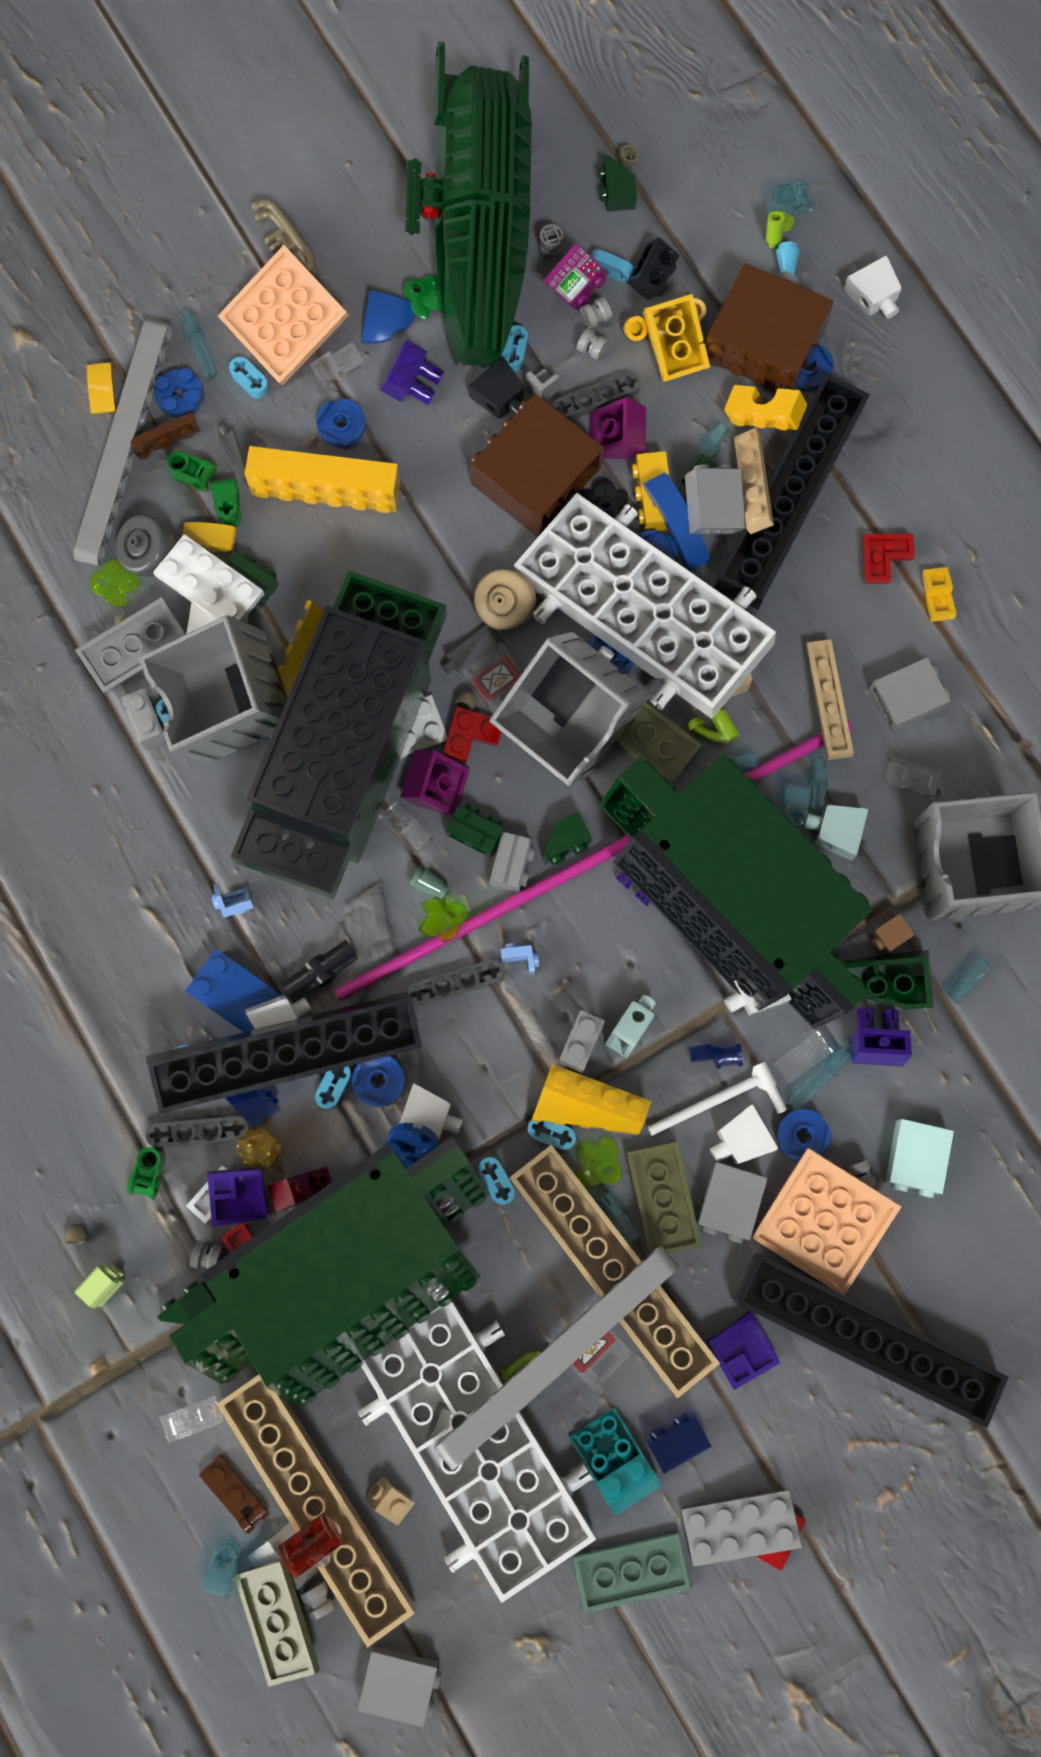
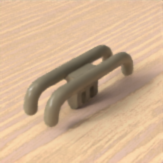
[252,199,317,278]

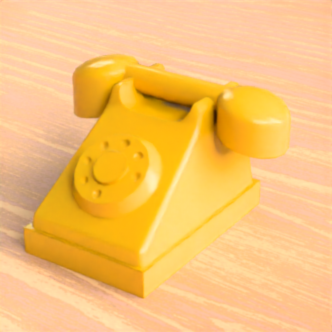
[623,294,710,382]

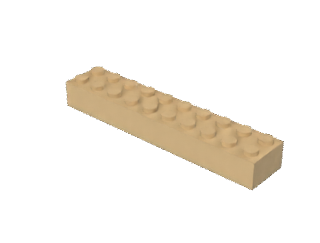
[509,1145,720,1399]
[217,1375,416,1648]

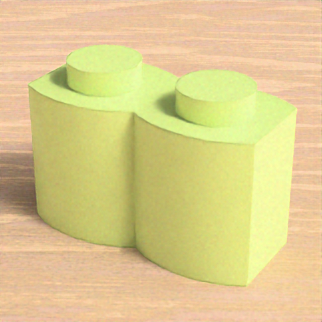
[75,1264,125,1309]

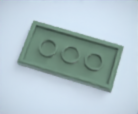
[572,1530,692,1614]

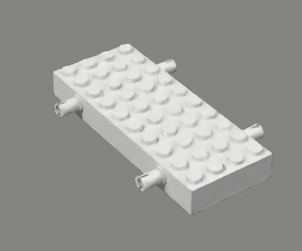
[514,493,776,719]
[357,1301,596,1603]

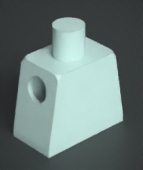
[804,805,868,860]
[605,995,656,1059]

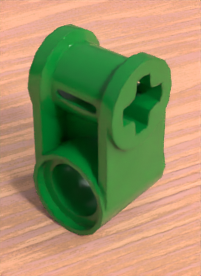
[167,451,217,492]
[211,478,242,527]
[127,1147,166,1200]

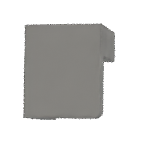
[526,368,560,401]

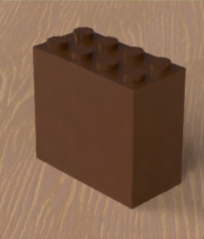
[706,263,834,392]
[470,394,604,537]

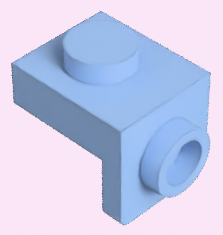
[211,883,253,918]
[501,943,539,975]

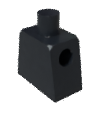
[469,357,524,418]

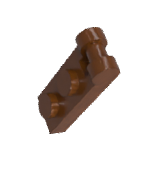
[131,412,200,460]
[198,1455,270,1534]

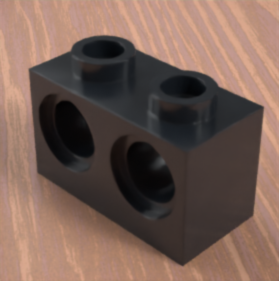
[626,237,680,300]

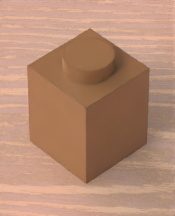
[870,914,915,955]

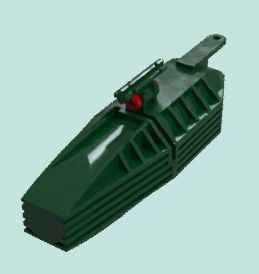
[405,41,532,368]

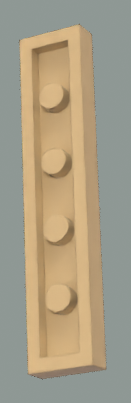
[734,428,774,534]
[806,639,854,760]

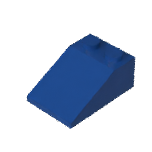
[185,949,282,1032]

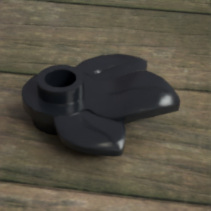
[579,478,628,518]

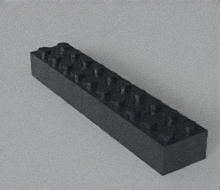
[714,373,870,610]
[146,992,422,1114]
[733,1253,1009,1428]

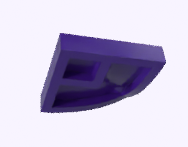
[207,1167,268,1226]
[706,1311,781,1390]

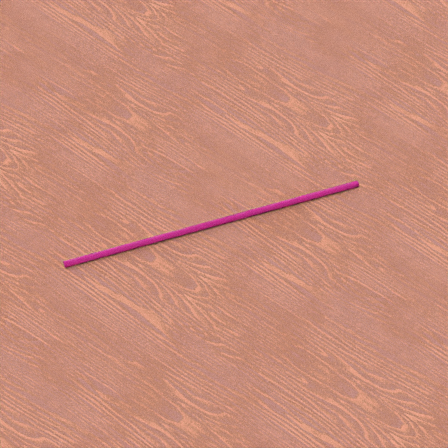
[334,719,853,1001]

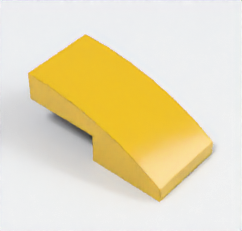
[87,363,117,414]
[182,522,237,552]
[923,567,957,622]

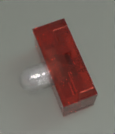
[278,1512,343,1578]

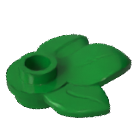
[404,276,441,320]

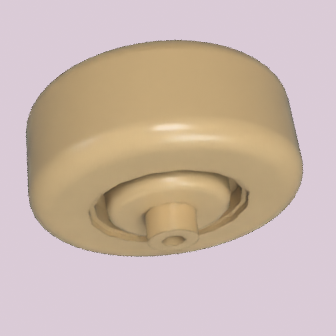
[474,569,536,630]

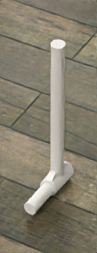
[647,1061,787,1136]

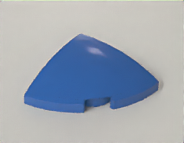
[362,290,416,344]

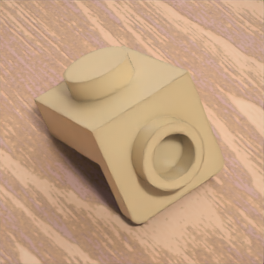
[366,1476,415,1526]

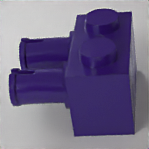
[379,339,444,406]
[850,1008,912,1066]

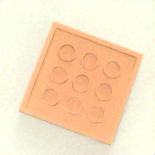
[218,245,349,385]
[752,1147,901,1296]

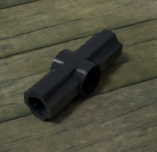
[281,940,359,1002]

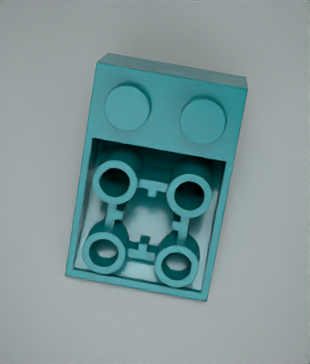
[569,1407,662,1516]

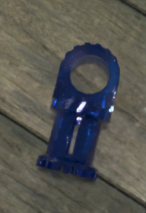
[689,1043,743,1069]

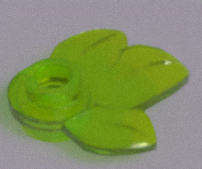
[89,560,140,607]
[419,899,467,942]
[575,1138,622,1187]

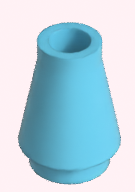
[776,241,800,276]

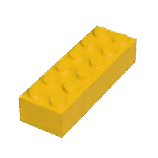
[245,446,401,513]

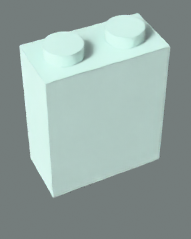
[884,1119,954,1198]

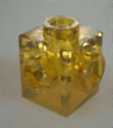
[236,1129,283,1172]

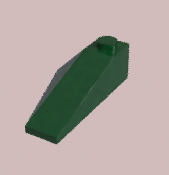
[843,950,933,1010]

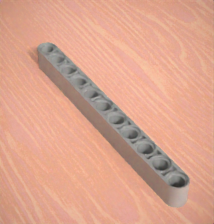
[74,319,172,566]
[434,1246,679,1470]

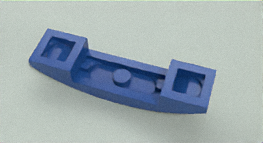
[643,472,710,572]

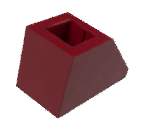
[268,1166,332,1212]

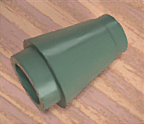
[409,866,449,899]

